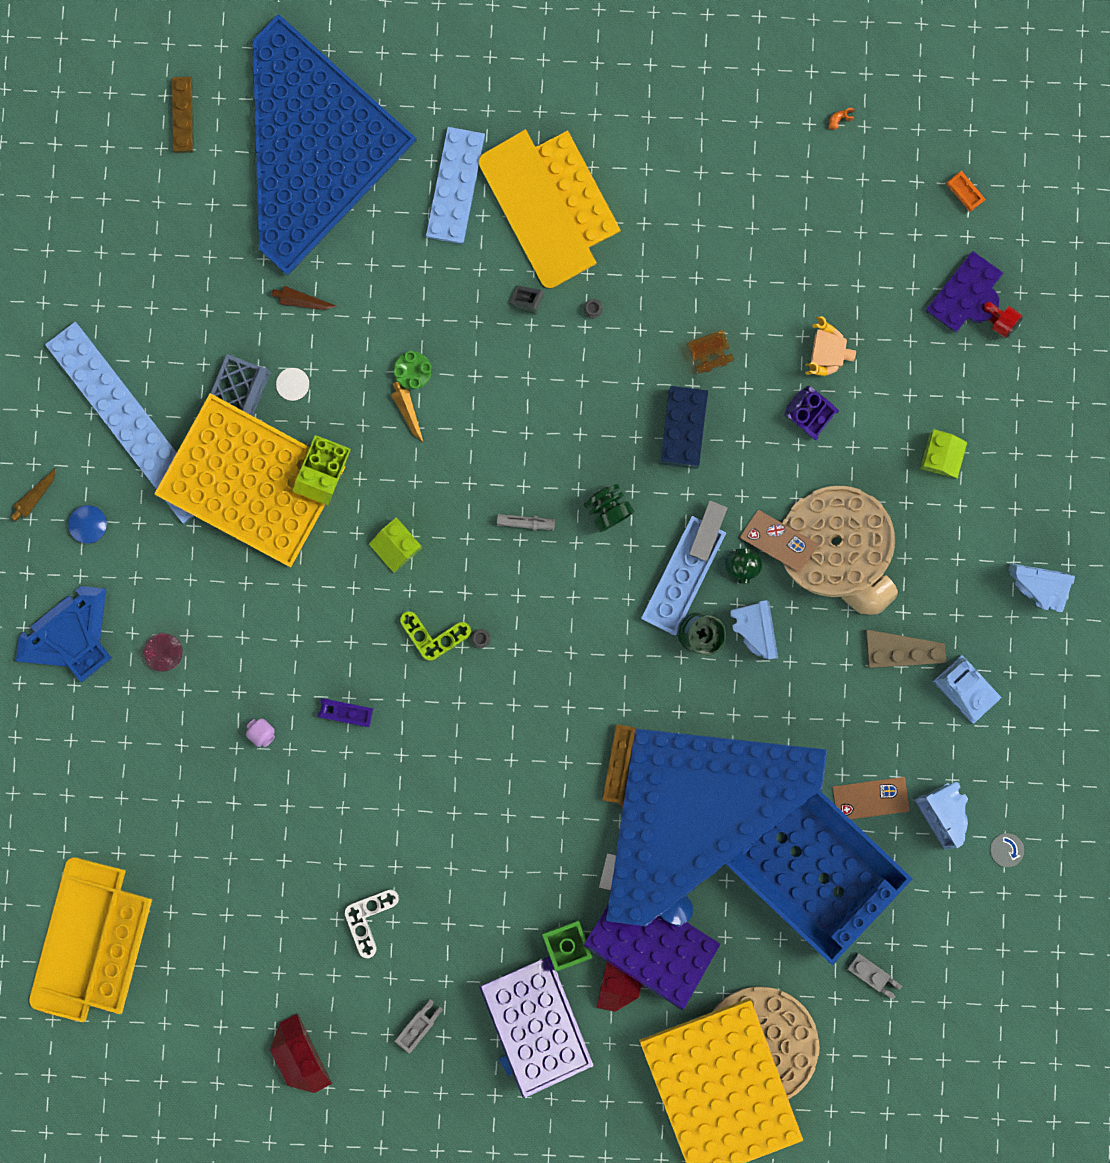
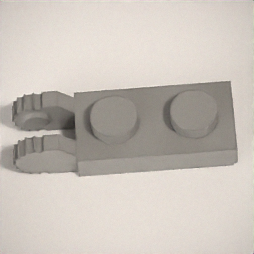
[847,953,902,1000]
[394,999,443,1054]

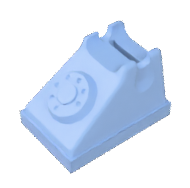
[1009,563,1075,612]
[730,600,778,660]
[933,655,1002,724]
[914,782,968,850]

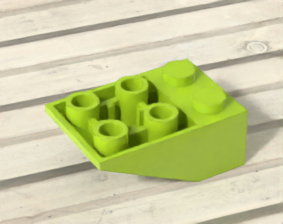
[293,435,351,506]

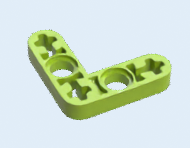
[400,612,471,661]

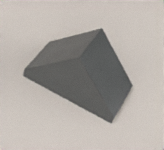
[509,286,544,314]

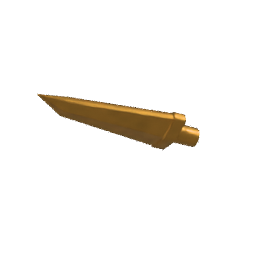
[391,381,424,443]
[10,468,56,521]

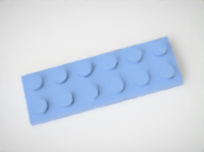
[426,127,485,245]
[641,516,726,636]

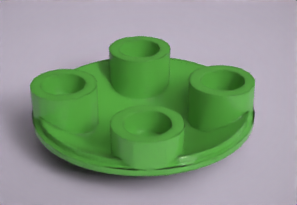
[394,351,432,389]

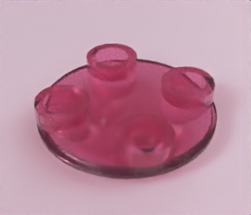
[143,633,183,672]

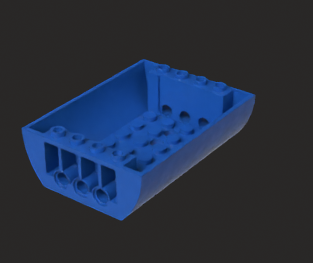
[726,791,913,965]

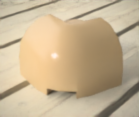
[842,575,898,615]

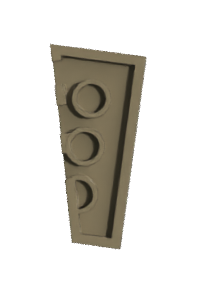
[866,630,946,668]

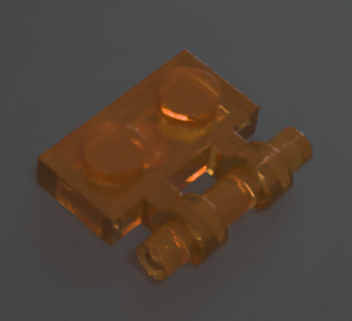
[687,330,734,373]

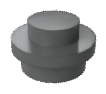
[584,299,603,318]
[471,629,491,648]

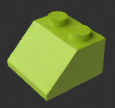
[920,429,967,479]
[369,517,423,573]

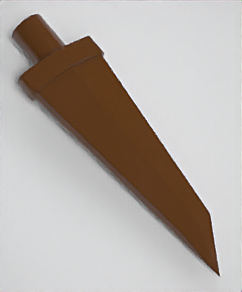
[272,286,337,310]

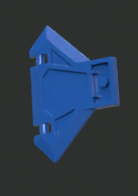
[16,586,112,682]

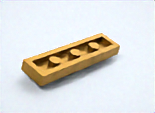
[172,77,193,153]
[602,724,635,804]

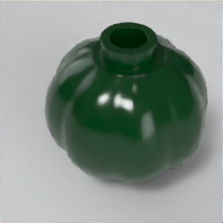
[726,549,762,583]

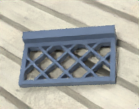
[211,354,271,416]

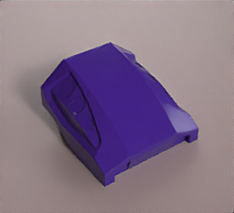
[784,386,839,440]

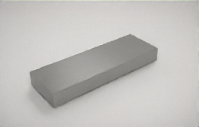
[689,501,728,562]

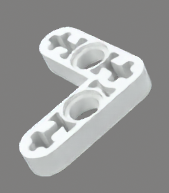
[345,889,399,958]

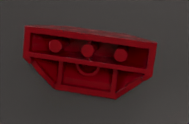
[596,961,642,1012]
[270,1013,332,1093]

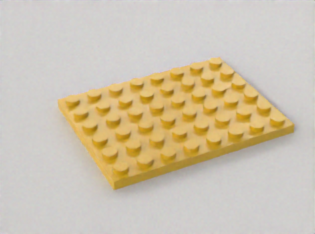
[154,393,346,568]
[639,998,803,1163]

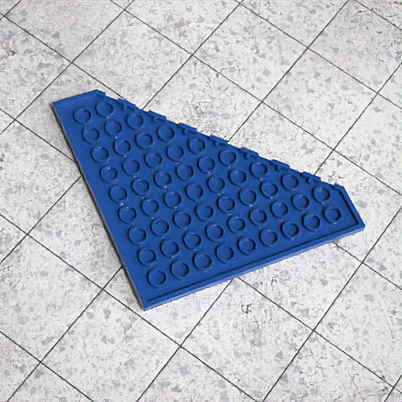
[253,14,417,276]
[606,729,827,927]

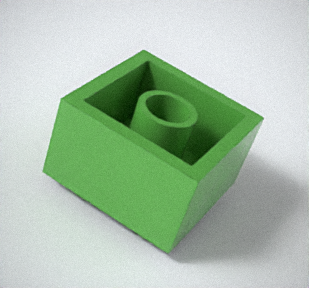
[542,919,592,972]

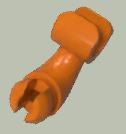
[828,108,855,130]

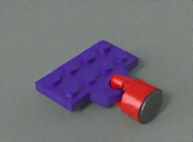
[926,251,1023,339]

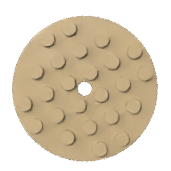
[782,486,895,597]
[712,986,820,1099]

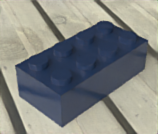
[660,386,708,469]

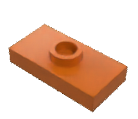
[946,170,986,212]

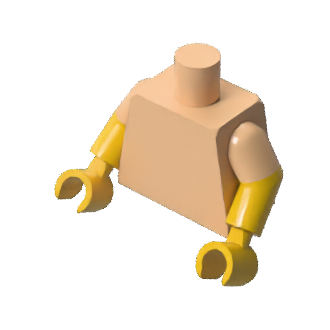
[805,317,856,376]

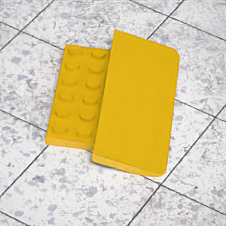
[479,129,621,288]
[29,858,152,1022]

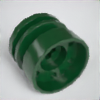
[584,484,635,533]
[677,612,727,656]

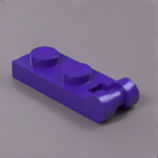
[317,698,374,727]

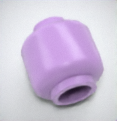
[246,718,275,747]

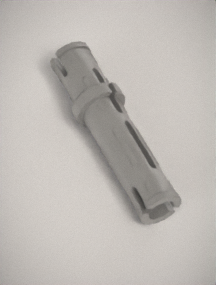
[497,514,555,531]

